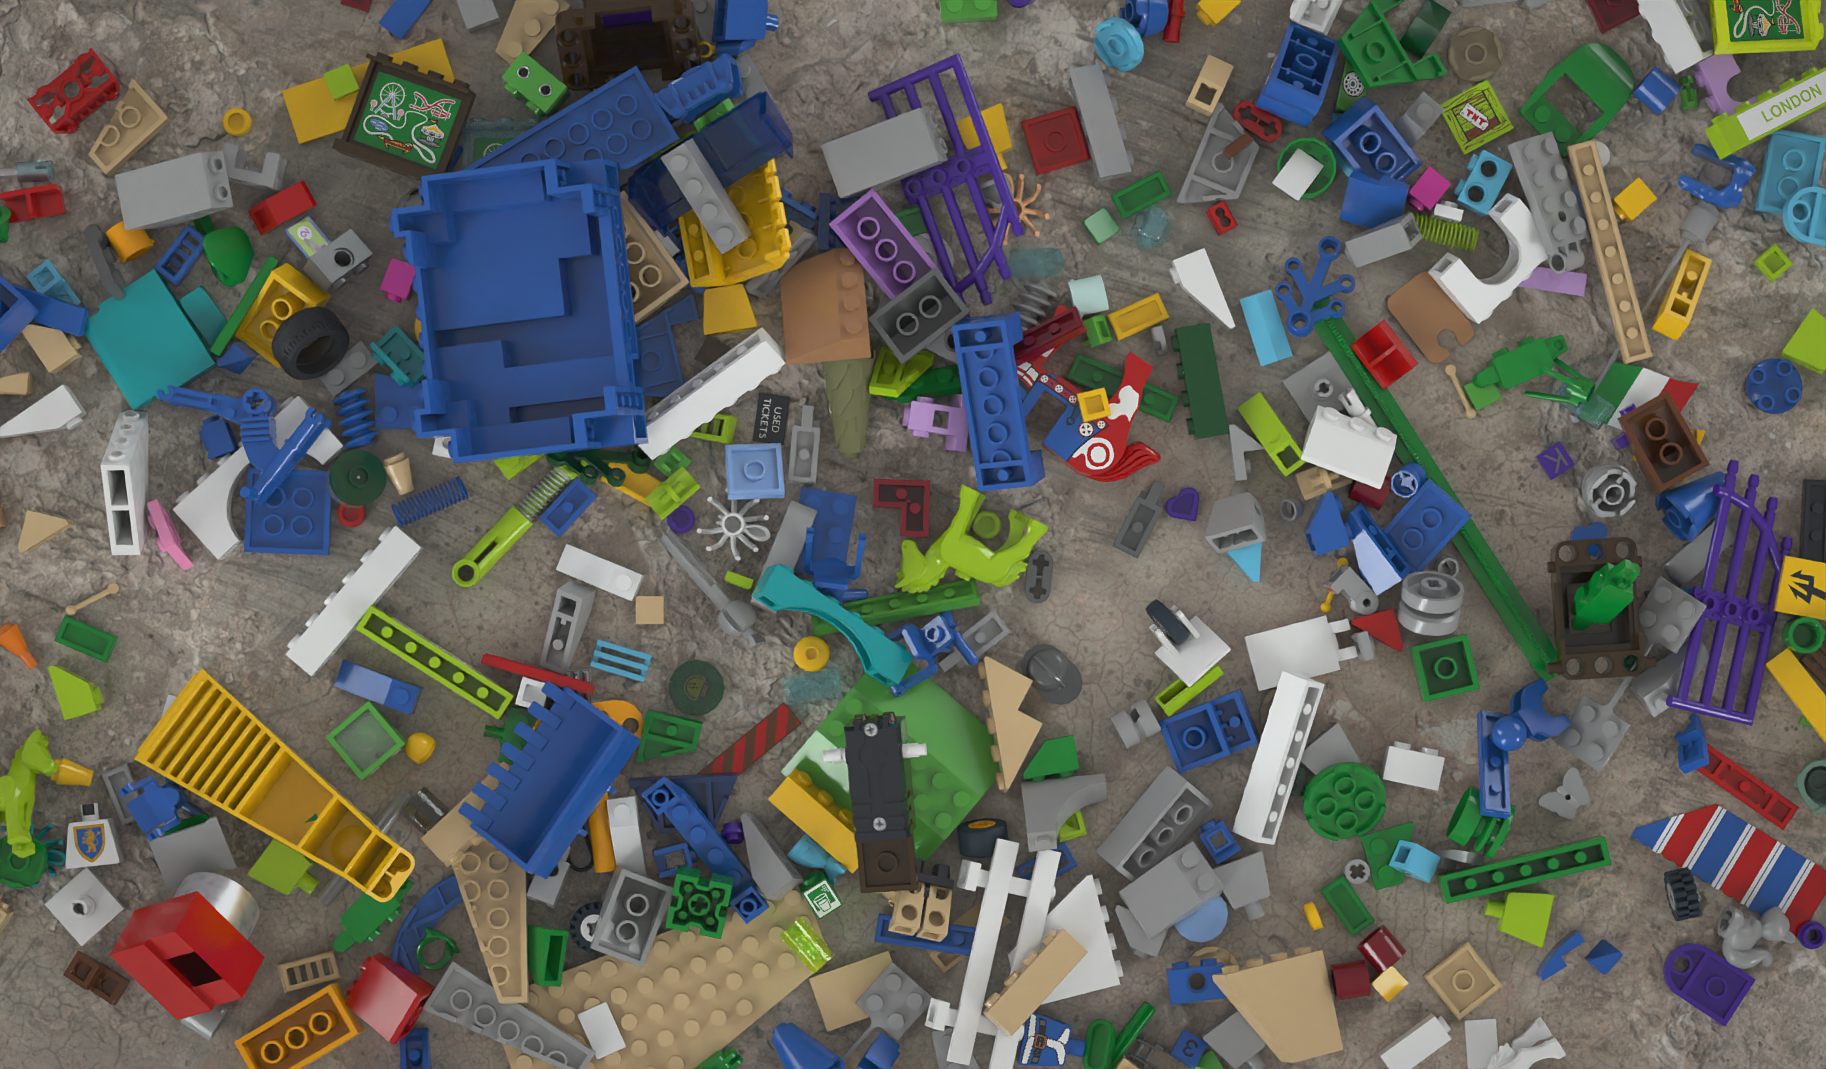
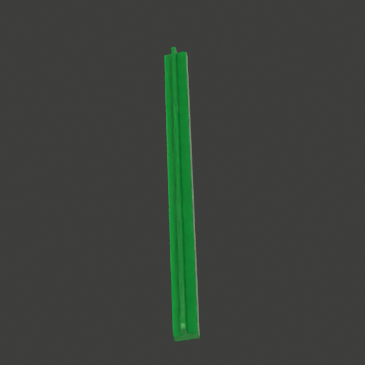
[1311,297,1568,683]

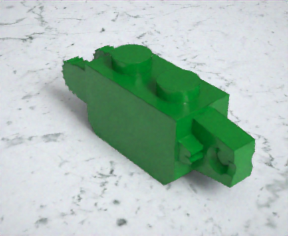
[1472,335,1569,390]
[1571,559,1640,631]
[332,878,414,953]

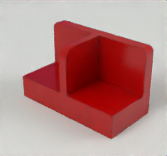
[0,183,66,224]
[1351,319,1419,389]

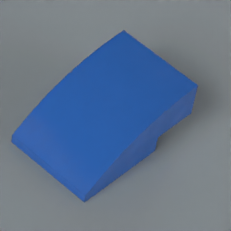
[1158,688,1261,774]

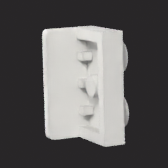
[1290,0,1343,36]

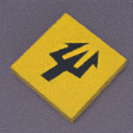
[1774,556,1826,621]

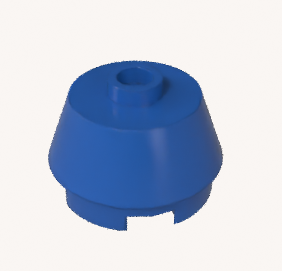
[1119,0,1169,39]

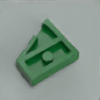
[636,709,703,763]
[1360,821,1414,891]

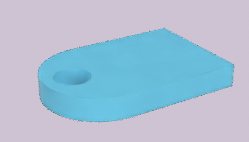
[1782,186,1826,248]

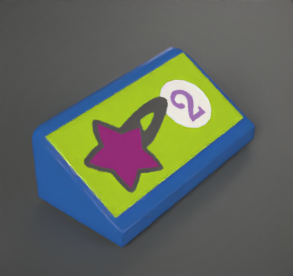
[284,215,340,263]

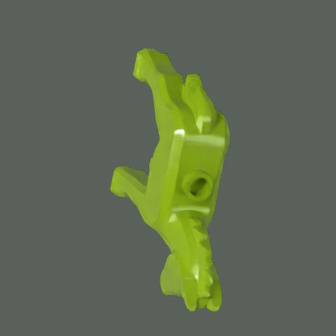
[894,484,1049,594]
[0,729,58,858]

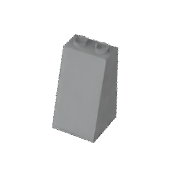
[821,108,948,198]
[115,151,234,231]

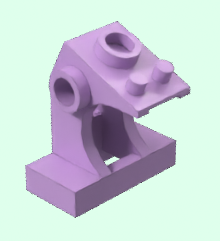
[902,394,969,452]

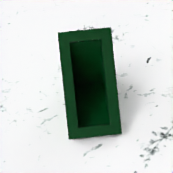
[1399,0,1452,60]

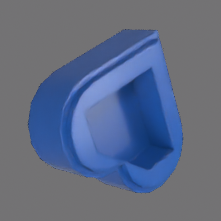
[1570,522,1608,557]

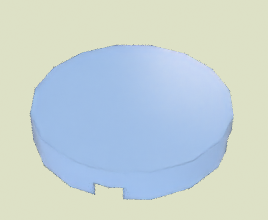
[1174,896,1228,943]

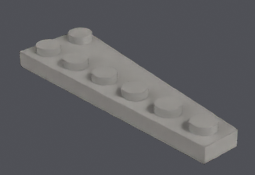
[422,961,596,1069]

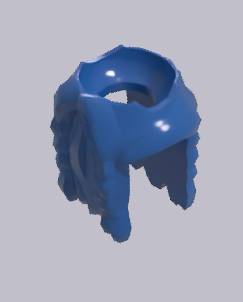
[1678,144,1756,209]

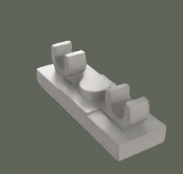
[744,221,818,298]

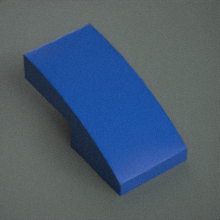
[1536,930,1585,981]

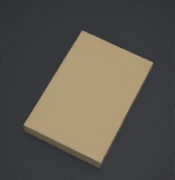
[809,950,892,1032]

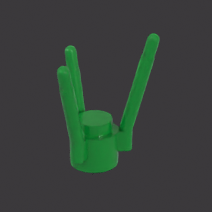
[1524,358,1595,407]

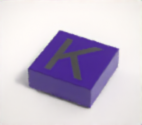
[1535,441,1575,480]

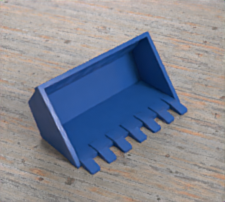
[458,681,641,879]

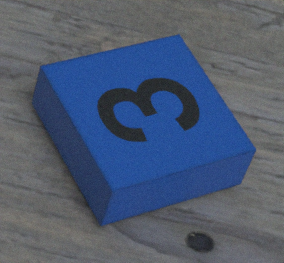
[1169,1029,1208,1069]

